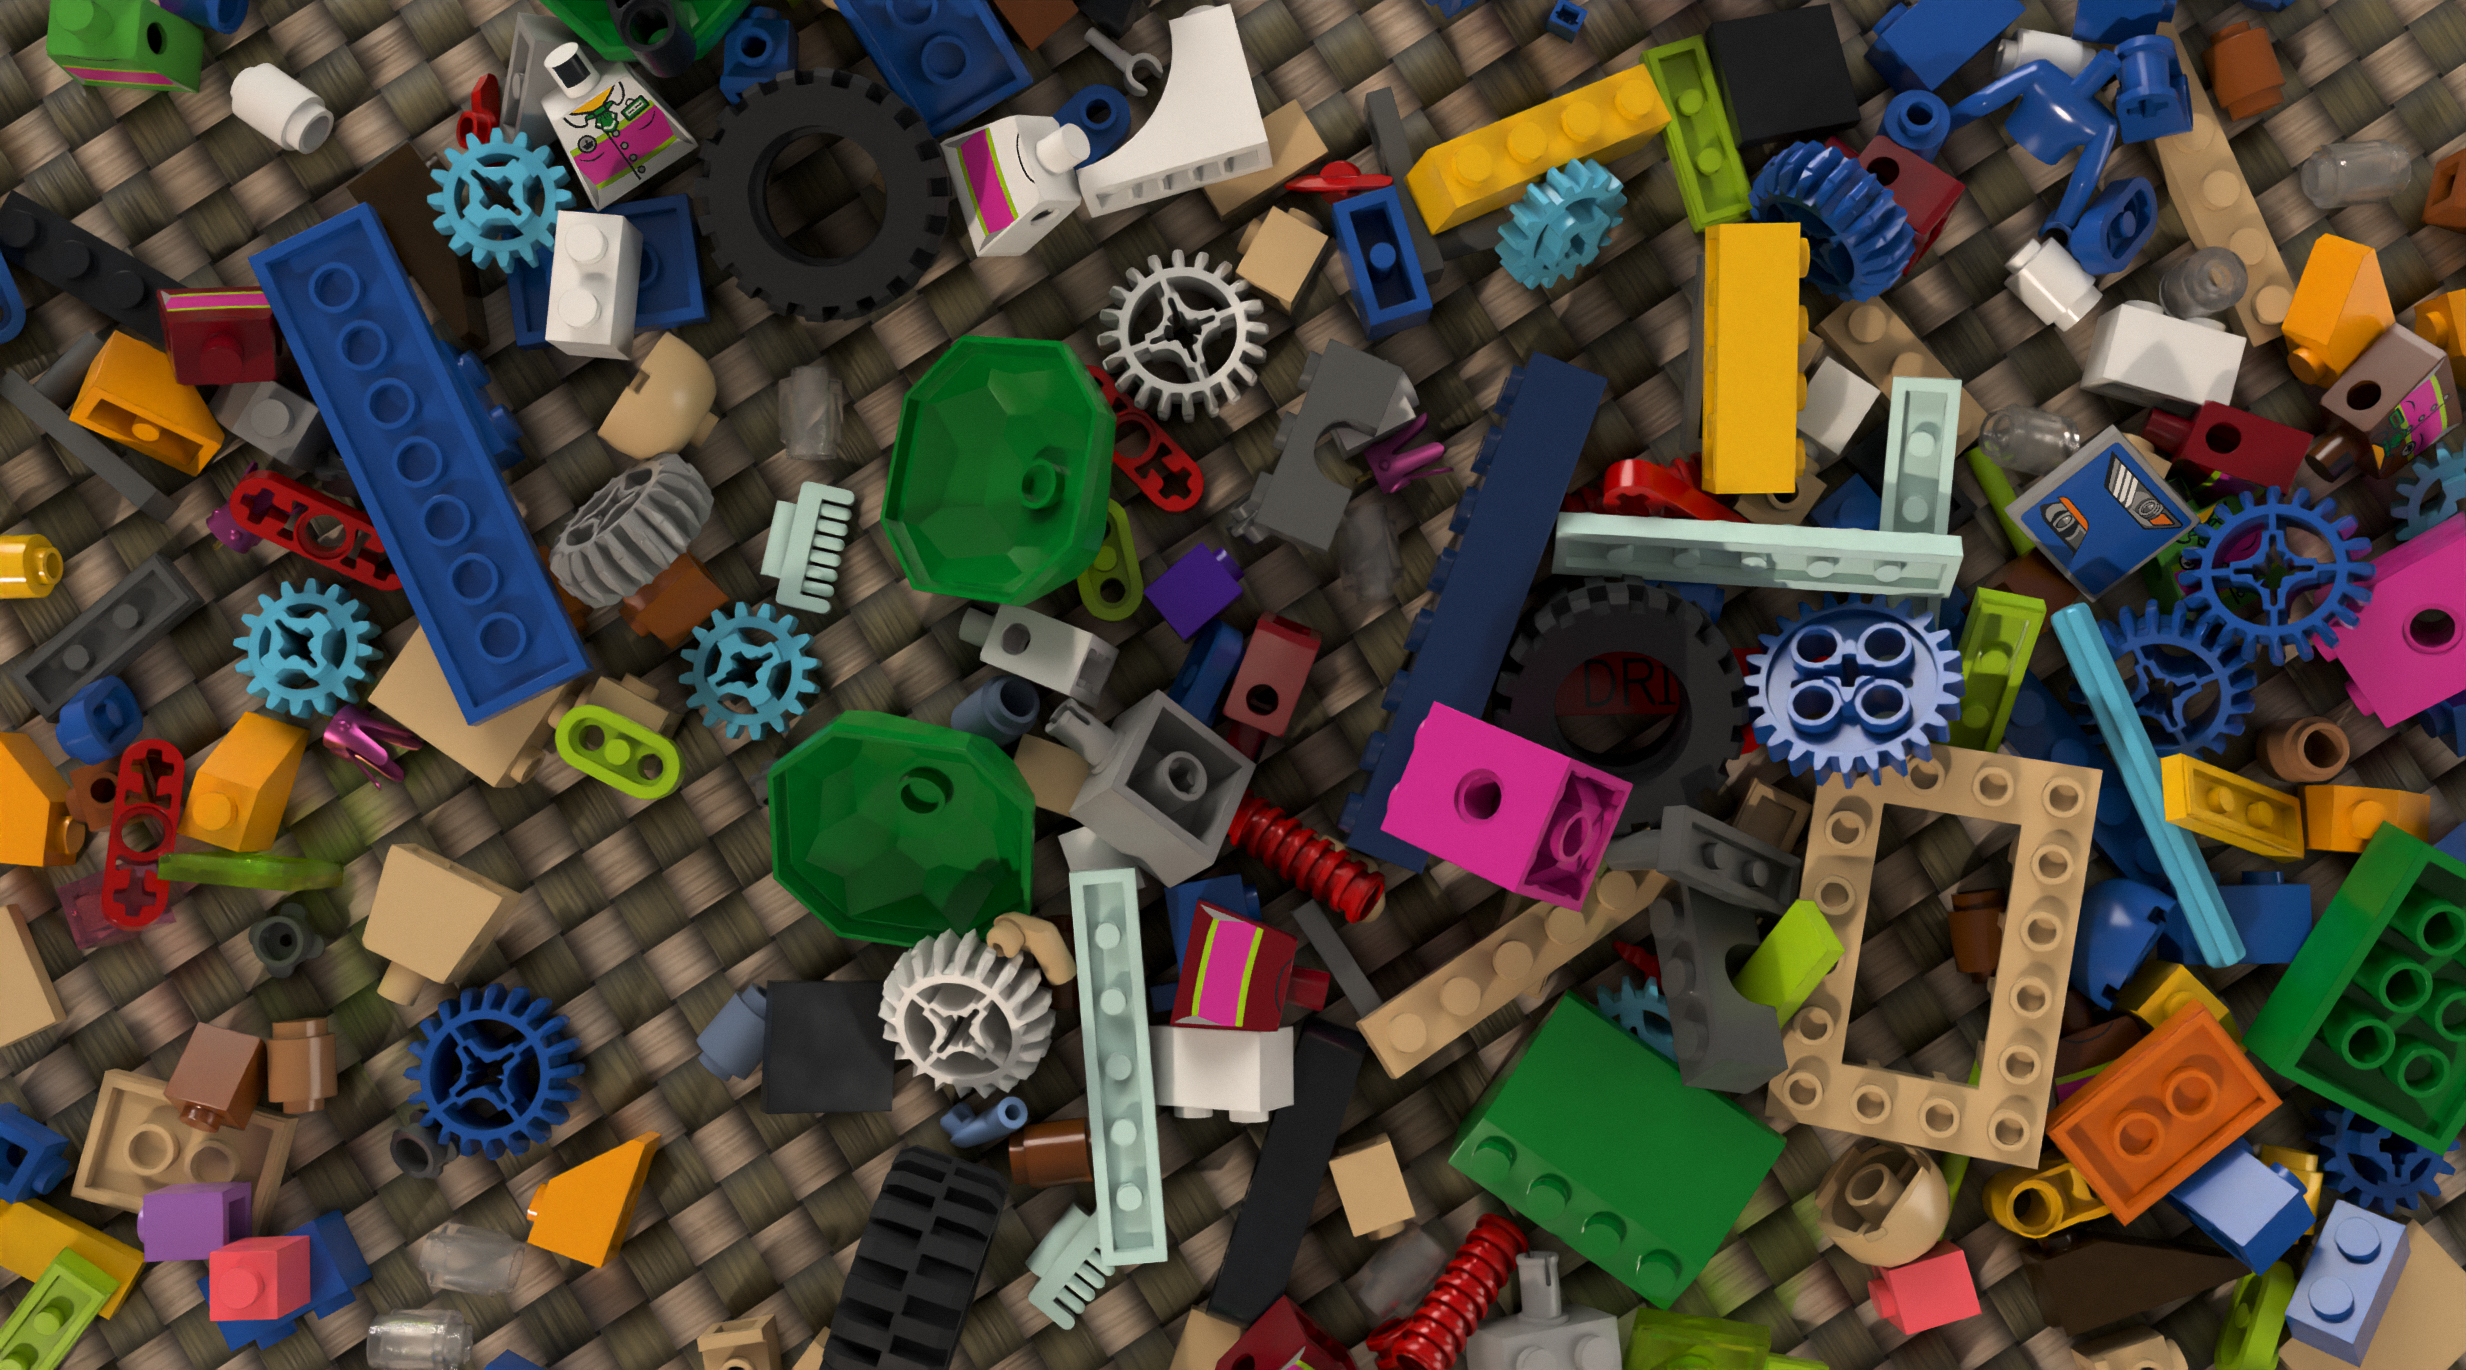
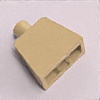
[362,843,522,1006]

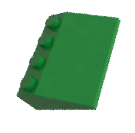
[2241,820,2466,1157]
[1447,989,1787,1312]

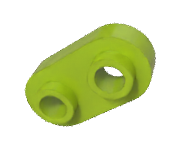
[1077,498,1144,623]
[555,705,686,800]
[2214,1260,2298,1370]

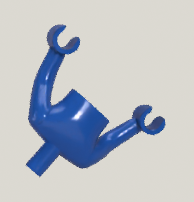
[1940,49,2122,252]

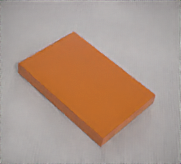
[2044,998,2283,1226]

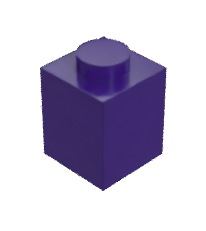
[1143,542,1245,644]

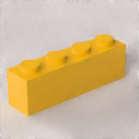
[1403,63,1672,236]
[1702,222,1810,494]

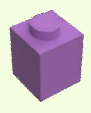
[137,1181,252,1262]

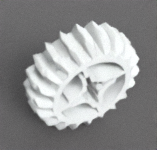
[1097,249,1269,423]
[878,928,1056,1099]

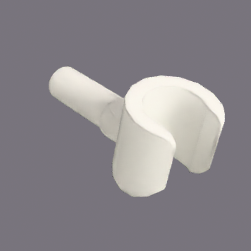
[1084,27,1163,97]

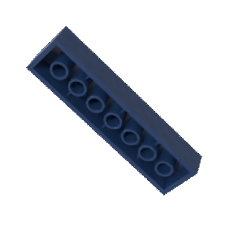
[1335,351,1608,874]

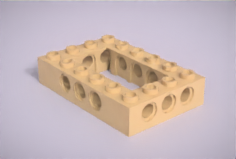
[1764,743,2103,1170]

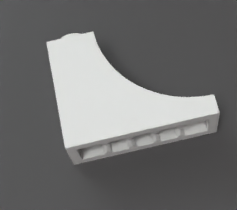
[1076,3,1273,218]

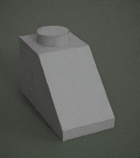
[498,12,603,153]
[207,379,335,474]

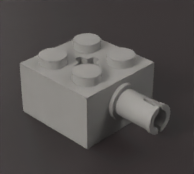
[1045,689,1256,888]
[1466,1251,1622,1370]

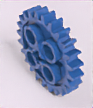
[1743,592,1966,789]

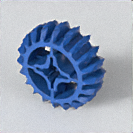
[1748,140,1916,302]
[2178,485,2377,666]
[2068,598,2257,761]
[403,983,586,1160]

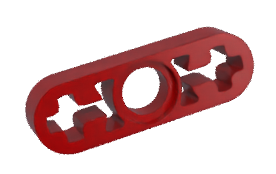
[1085,365,1204,515]
[1603,459,1751,523]
[229,470,403,591]
[100,739,185,931]

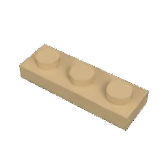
[1814,296,1995,457]

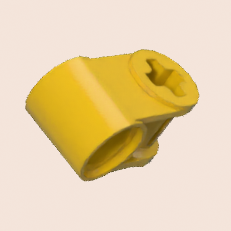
[1982,1146,2111,1239]

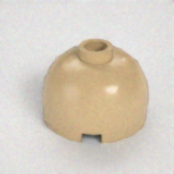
[597,331,720,460]
[1814,1137,1951,1268]

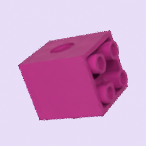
[2311,511,2466,729]
[1380,701,1634,912]

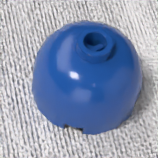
[2068,878,2178,1012]

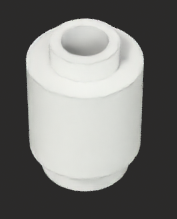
[1992,28,2096,96]
[230,63,334,154]
[2004,237,2103,332]

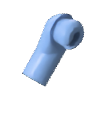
[940,1096,1028,1148]

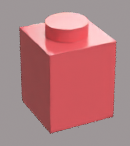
[209,1235,311,1321]
[1868,1238,1982,1335]

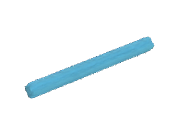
[2051,602,2246,969]

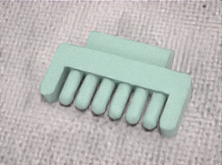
[760,481,856,615]
[1025,1201,1115,1330]

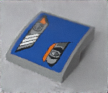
[2004,424,2202,603]

